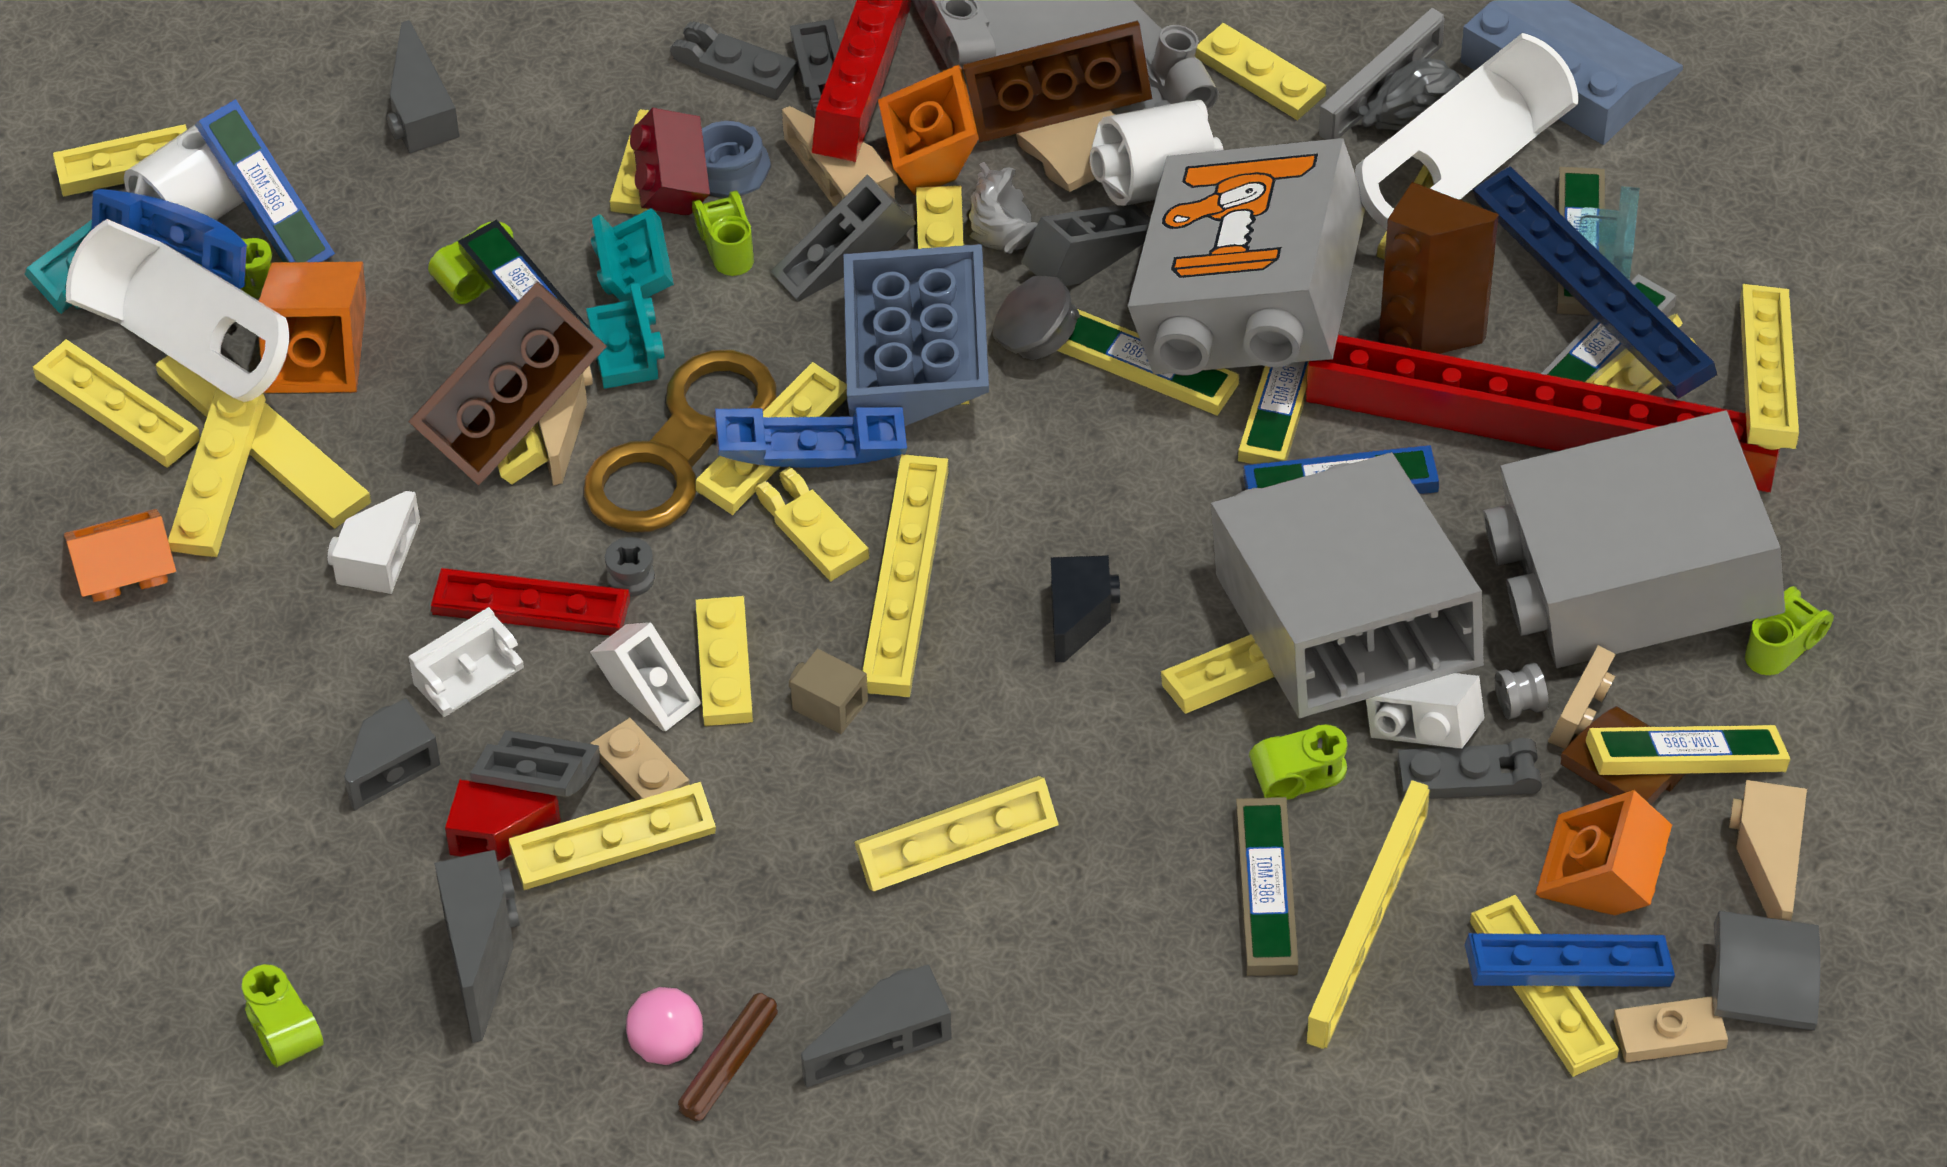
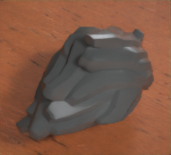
[1358,58,1465,131]

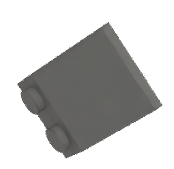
[434,850,520,1043]

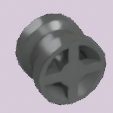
[605,537,655,597]

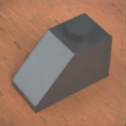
[344,698,441,810]

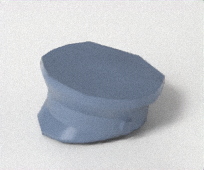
[702,121,771,198]

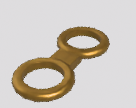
[584,350,777,532]

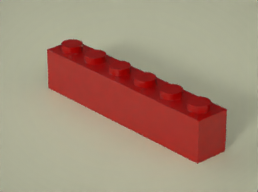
[811,0,911,162]

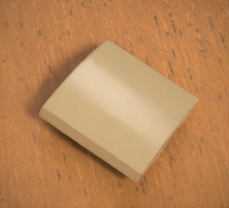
[1016,110,1115,192]

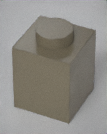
[789,648,868,734]

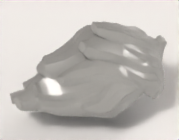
[969,162,1038,254]

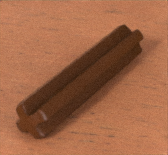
[678,993,778,1122]

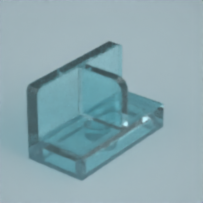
[1579,186,1640,280]

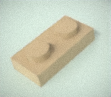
[1548,645,1616,749]
[590,718,690,801]

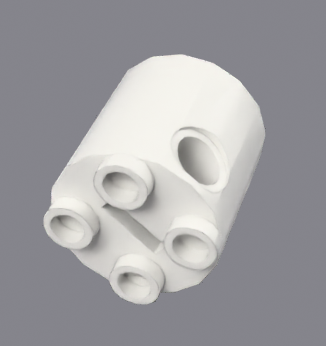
[1090,100,1223,206]
[124,125,244,220]

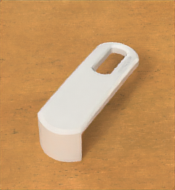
[1355,33,1578,230]
[66,219,289,402]

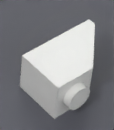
[327,491,420,594]
[590,622,702,731]

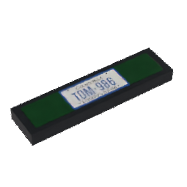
[458,219,594,333]

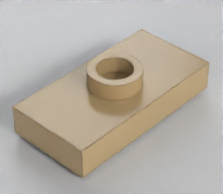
[1613,997,1728,1063]

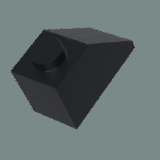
[1051,555,1120,663]

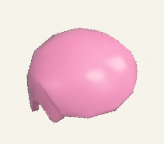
[626,987,703,1065]

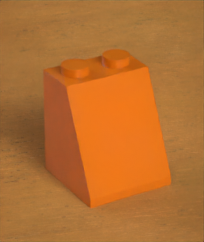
[259,262,366,393]

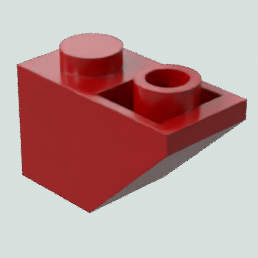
[445,779,561,862]

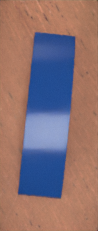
[91,189,247,289]
[714,407,907,468]

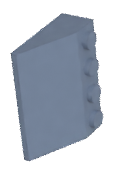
[1460,0,1683,145]
[843,244,989,426]

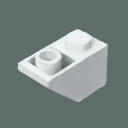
[1366,673,1485,749]

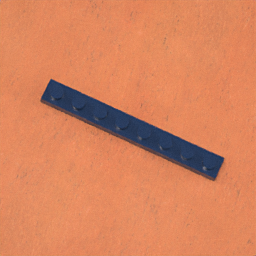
[1473,166,1717,399]

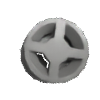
[1494,663,1549,720]

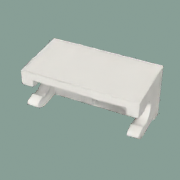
[409,607,524,717]

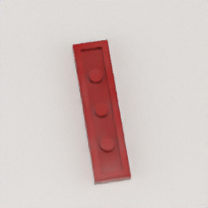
[431,568,630,636]

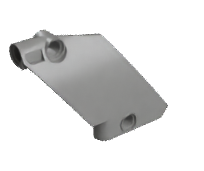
[912,0,1219,114]

